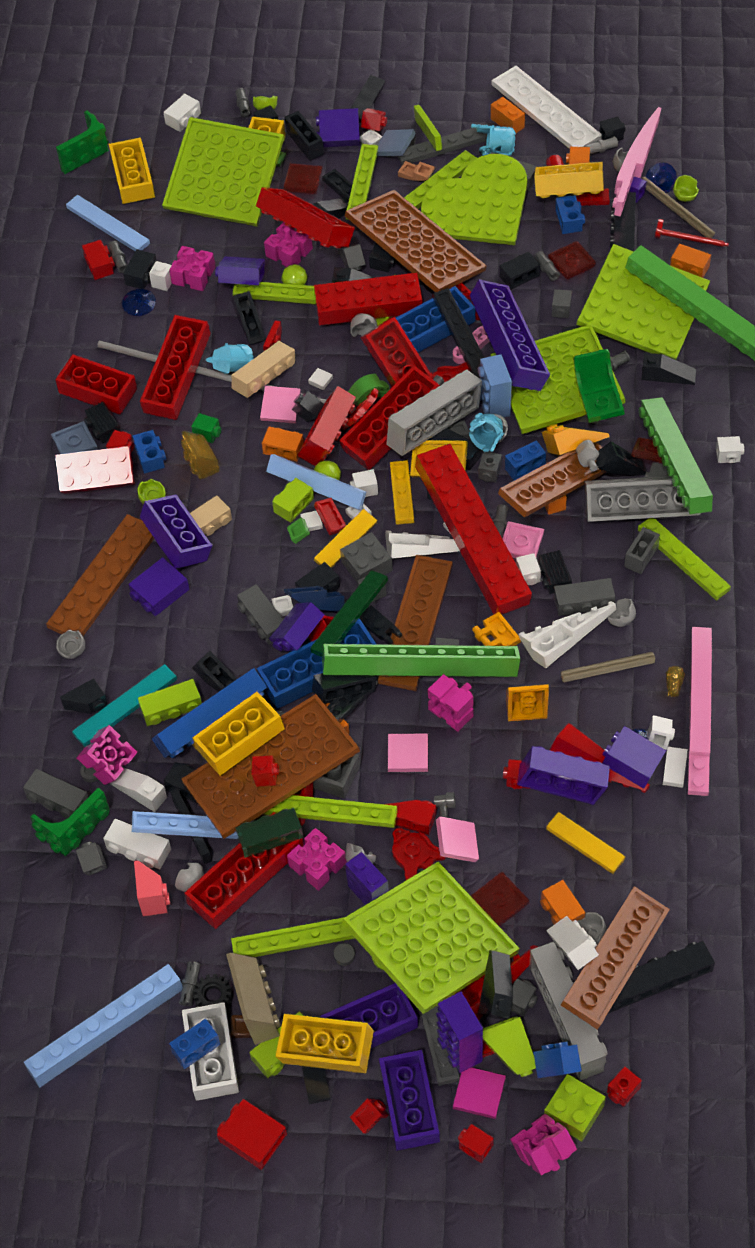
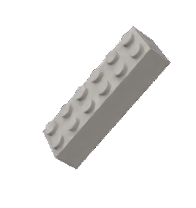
[387,370,482,456]
[584,476,700,522]
[529,942,608,1081]

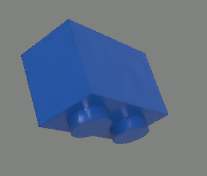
[533,1042,582,1078]

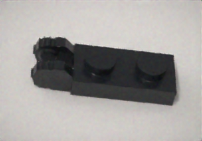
[359,605,402,645]

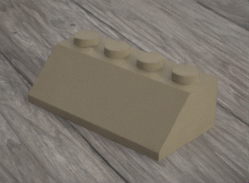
[226,953,281,1045]

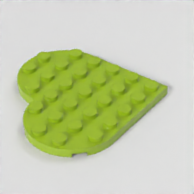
[421,154,528,245]

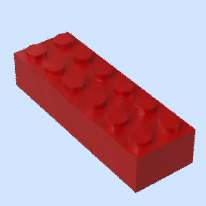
[256,187,355,248]
[314,273,422,325]
[140,315,211,420]
[339,366,440,470]
[184,812,304,929]

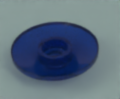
[645,162,677,194]
[122,289,156,316]

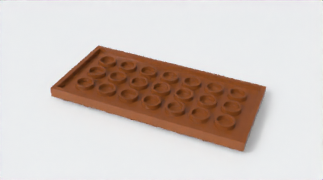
[345,190,487,292]
[181,694,360,839]

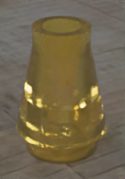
[665,666,685,697]

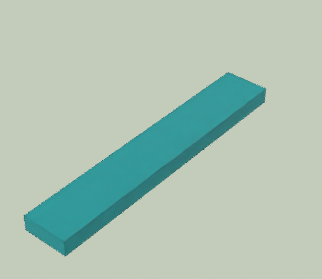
[72,664,177,747]

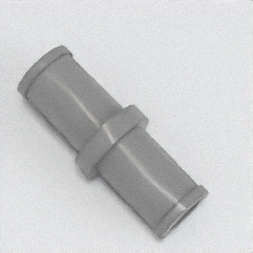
[584,137,618,154]

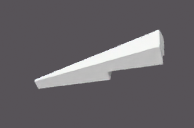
[385,530,460,558]
[519,601,616,668]

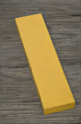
[390,460,414,524]
[314,509,377,568]
[546,812,625,874]

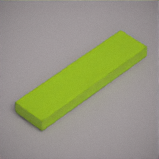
[414,105,442,151]

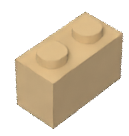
[190,496,232,537]

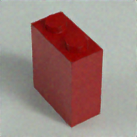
[217,1099,287,1170]

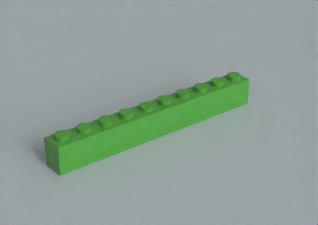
[625,245,755,361]
[639,397,713,514]
[322,644,520,677]

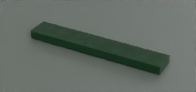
[310,570,388,657]

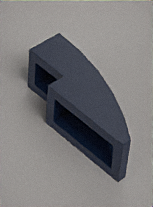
[284,586,344,611]

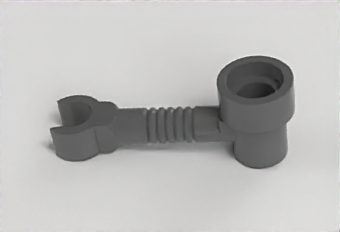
[434,792,456,818]

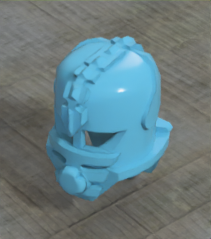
[471,124,516,156]
[206,343,254,374]
[469,413,504,452]

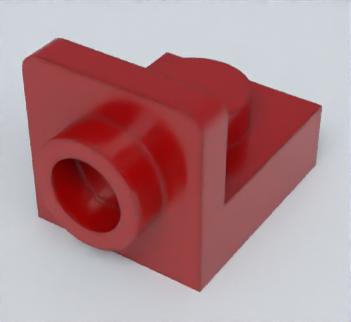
[350,1098,389,1134]

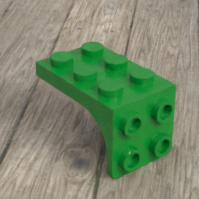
[56,110,109,174]
[573,349,625,423]
[30,788,110,856]

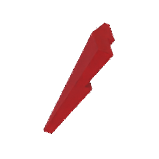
[550,723,650,793]
[454,945,538,1021]

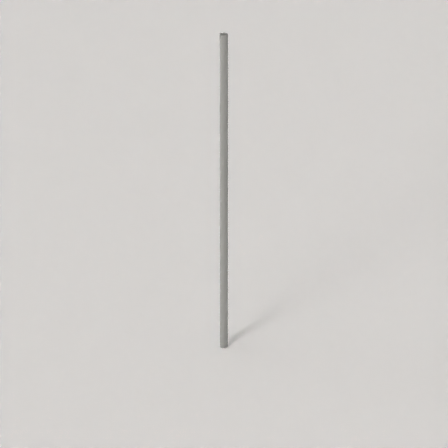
[98,341,368,417]

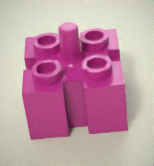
[264,222,313,267]
[169,246,216,291]
[428,674,473,732]
[77,725,137,785]
[287,828,347,891]
[510,1114,577,1176]

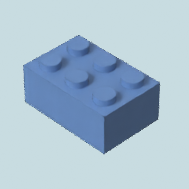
[478,355,512,417]

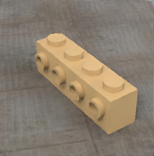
[231,341,295,398]

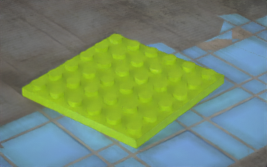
[162,117,285,227]
[576,244,710,360]
[490,325,625,434]
[342,862,520,1014]

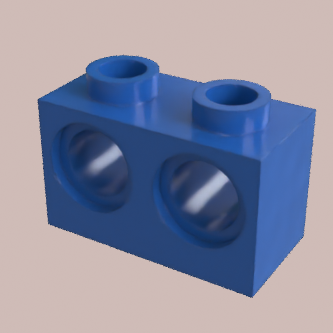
[555,195,585,234]
[132,430,166,474]
[505,441,546,481]
[169,1018,220,1069]

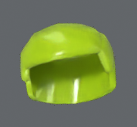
[253,96,278,110]
[673,175,699,202]
[281,264,307,285]
[314,461,341,480]
[137,479,166,505]

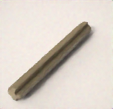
[560,652,655,682]

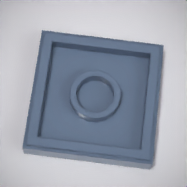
[377,129,416,156]
[51,421,98,455]

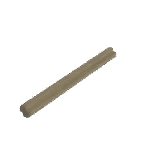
[641,176,715,239]

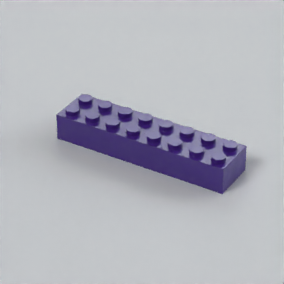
[470,279,550,391]

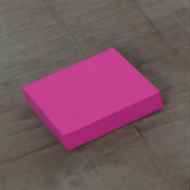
[453,1068,506,1119]

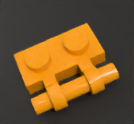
[472,612,521,646]

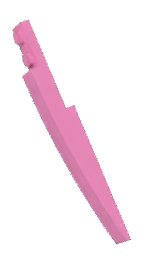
[612,107,662,216]
[688,627,712,796]

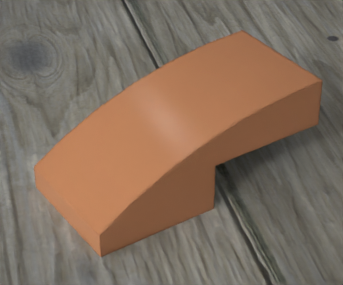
[398,161,435,181]

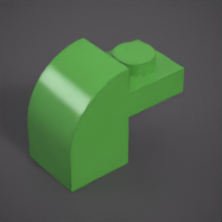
[348,374,390,405]

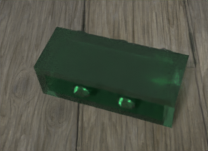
[235,808,303,858]

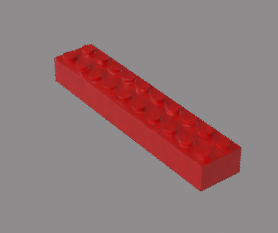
[415,444,532,615]

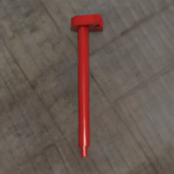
[655,219,729,247]

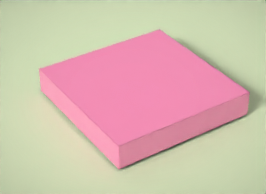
[260,386,301,423]
[502,521,544,558]
[388,734,428,772]
[436,816,479,862]

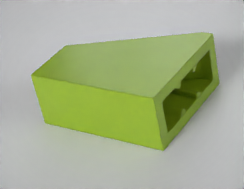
[483,1016,536,1077]

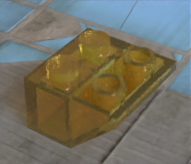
[180,431,220,480]

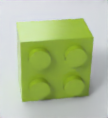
[544,1074,606,1142]

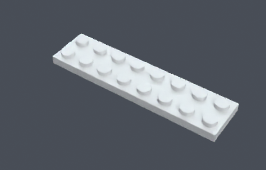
[492,66,602,149]

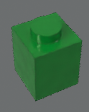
[191,413,221,443]

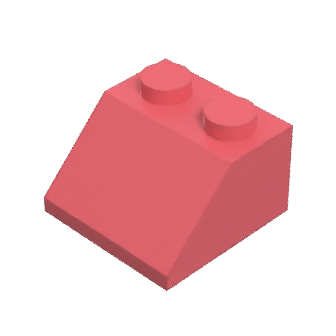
[134,861,171,916]

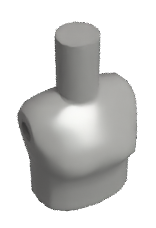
[576,440,599,471]

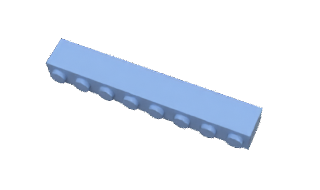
[24,964,183,1088]

